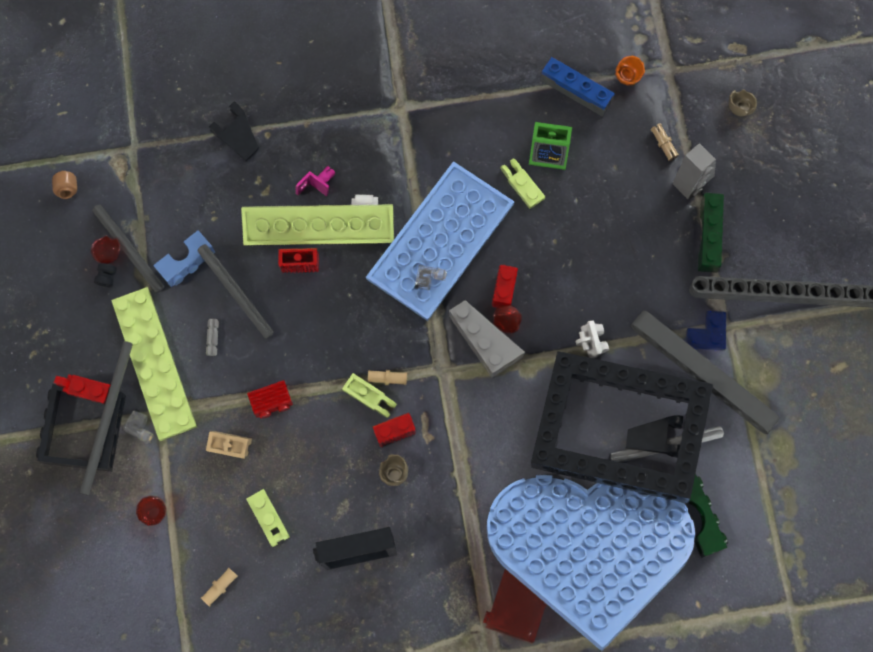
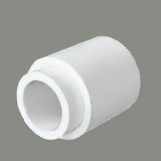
[352,195,378,205]

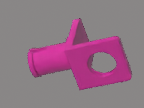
[296,166,335,196]

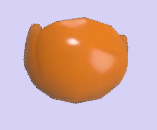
[615,56,645,86]

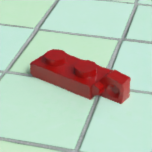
[54,374,111,405]

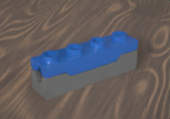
[541,57,615,117]

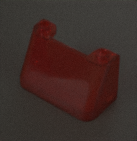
[483,569,546,645]

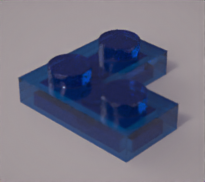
[686,311,726,351]

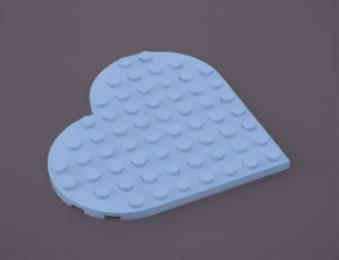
[487,475,695,651]

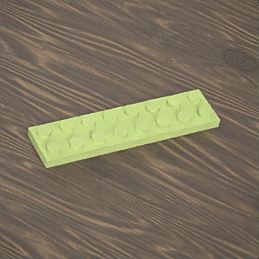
[241,204,394,245]
[111,287,197,441]

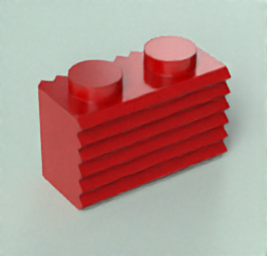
[278,248,319,273]
[492,265,518,310]
[247,380,293,419]
[372,413,416,447]

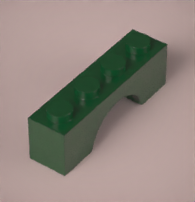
[698,193,724,273]
[689,473,728,558]

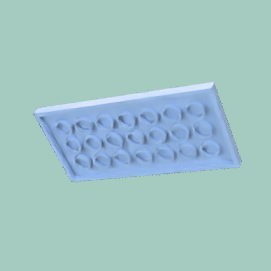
[366,161,514,321]

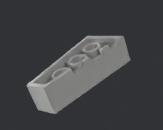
[673,143,716,199]
[449,300,525,378]

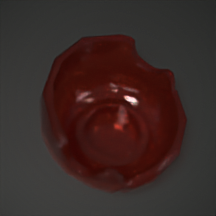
[91,236,121,264]
[493,305,522,333]
[136,495,167,526]

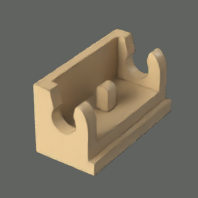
[206,431,252,459]

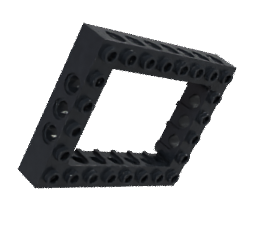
[531,351,713,504]

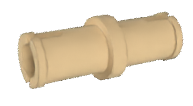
[651,124,679,161]
[368,370,407,385]
[201,568,238,607]

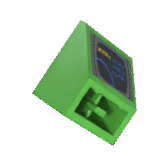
[529,122,572,170]

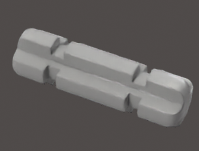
[206,319,219,356]

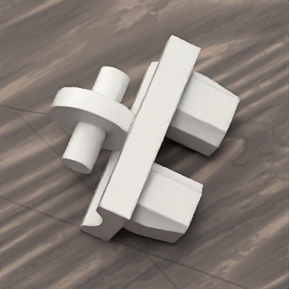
[575,320,609,359]

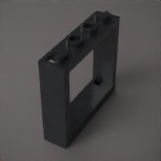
[36,384,126,472]
[313,527,397,570]

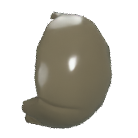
[729,89,757,117]
[379,454,409,486]

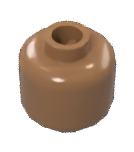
[52,171,78,199]

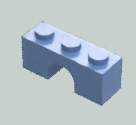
[153,230,215,287]

